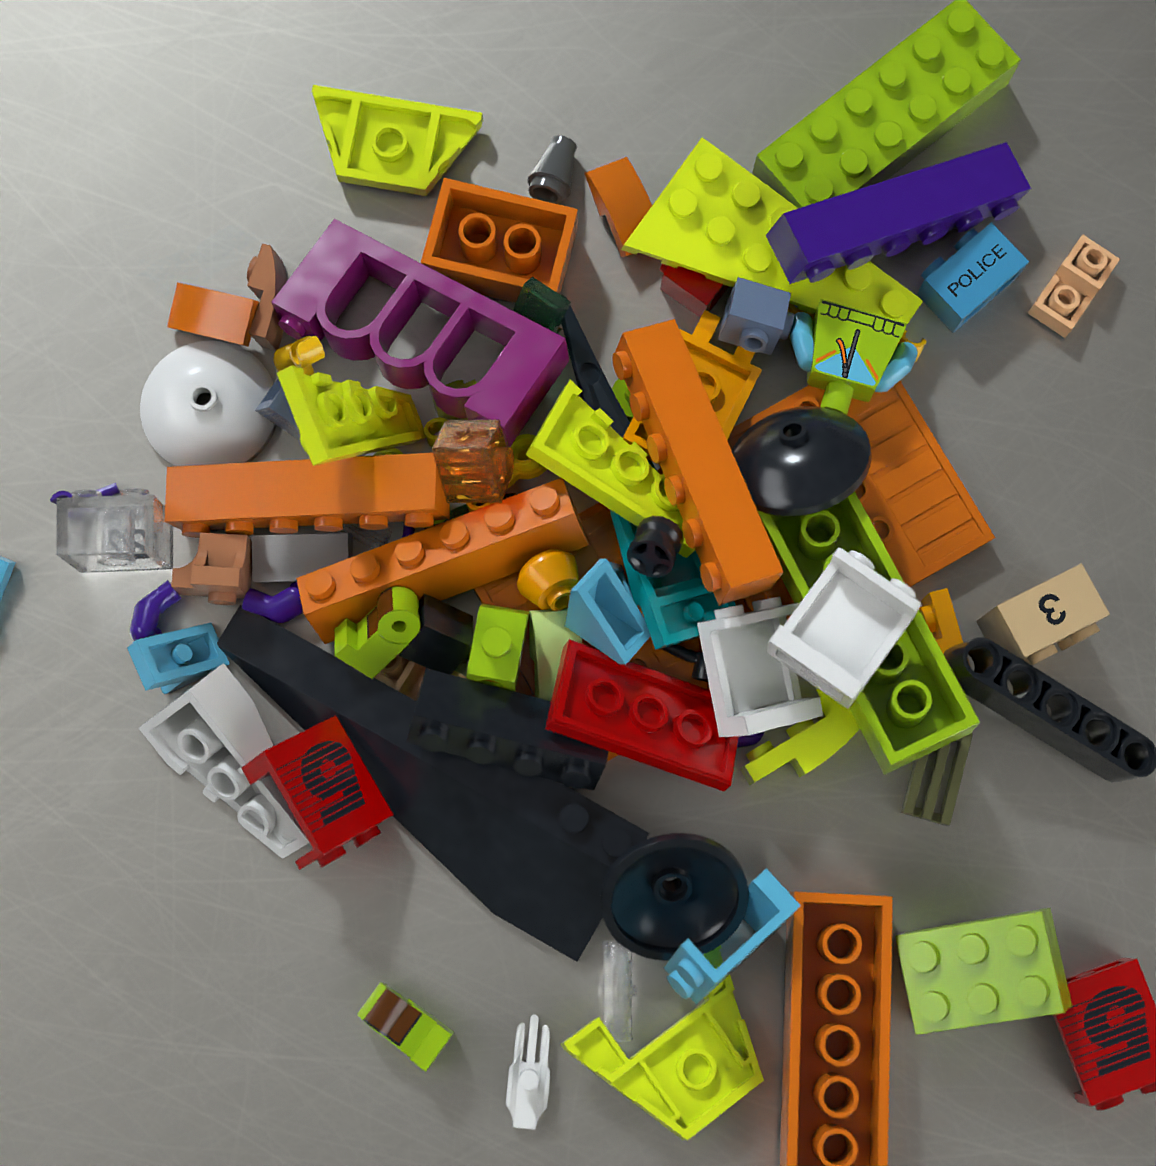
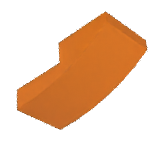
[584,157,652,257]
[167,283,259,347]

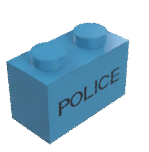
[916,222,1029,333]

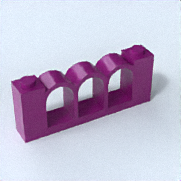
[271,218,570,448]

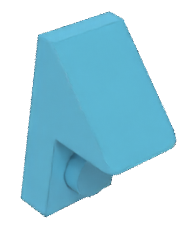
[127,622,230,694]

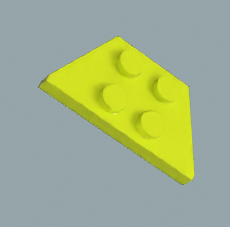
[312,85,483,196]

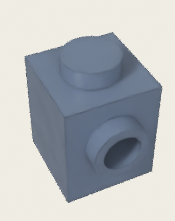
[718,277,794,355]

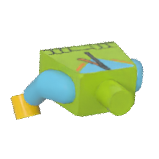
[788,299,927,415]

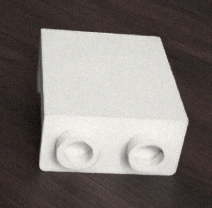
[767,548,921,709]
[697,597,823,737]

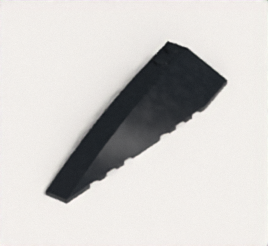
[217,604,650,962]

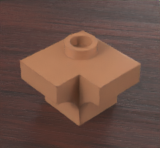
[171,533,252,605]

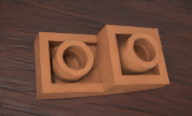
[247,243,287,351]

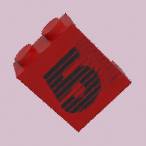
[241,715,394,870]
[1053,958,1156,1111]

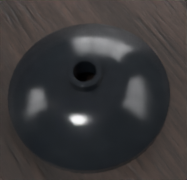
[732,406,872,516]
[600,833,749,961]

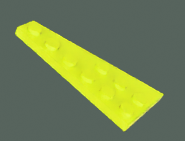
[621,137,923,326]

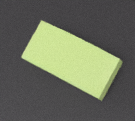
[529,608,582,701]

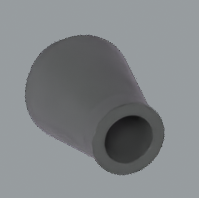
[528,135,577,205]

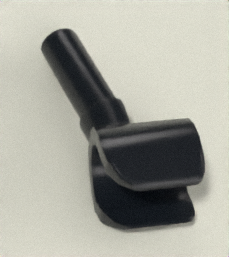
[661,644,709,683]

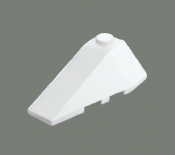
[139,663,309,859]

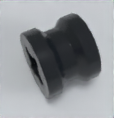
[627,516,684,578]

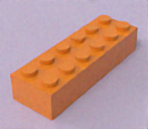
[780,892,893,1166]

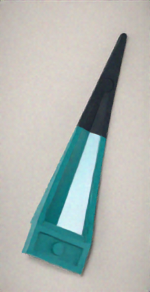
[556,294,736,650]

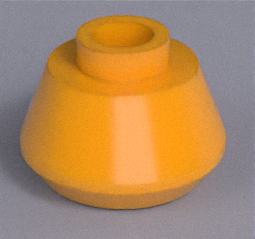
[517,549,579,611]

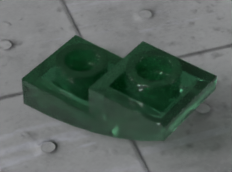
[513,277,571,335]

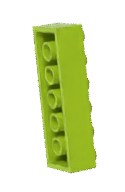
[752,0,1021,208]
[757,491,980,775]

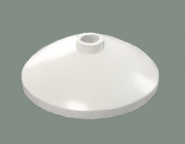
[140,341,276,466]

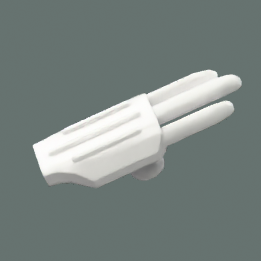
[506,1015,551,1129]

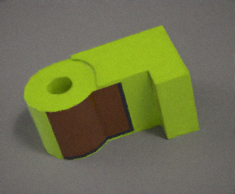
[334,586,420,679]
[357,981,454,1072]

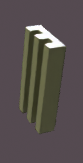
[901,733,973,826]

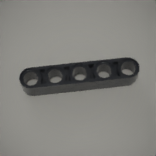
[943,637,1156,782]

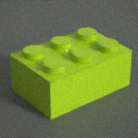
[895,908,1072,1035]

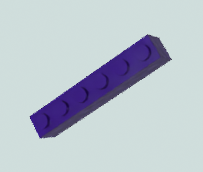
[766,142,1031,284]

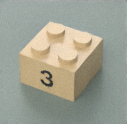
[976,563,1110,666]

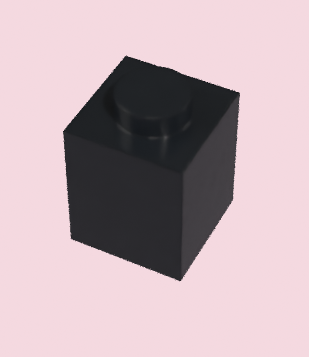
[399,593,474,675]

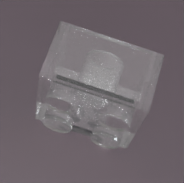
[56,488,173,573]

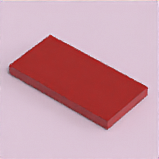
[545,639,739,792]

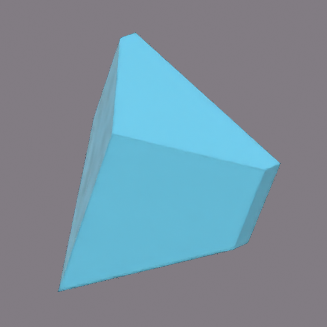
[565,559,651,665]

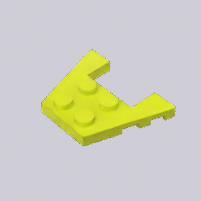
[560,945,764,1140]

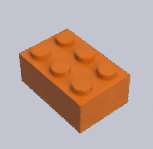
[421,178,578,313]

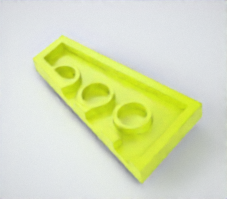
[277,365,426,466]
[526,379,695,558]

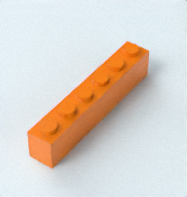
[612,319,784,606]
[164,452,450,538]
[296,478,589,644]

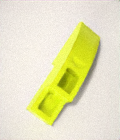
[740,689,860,786]

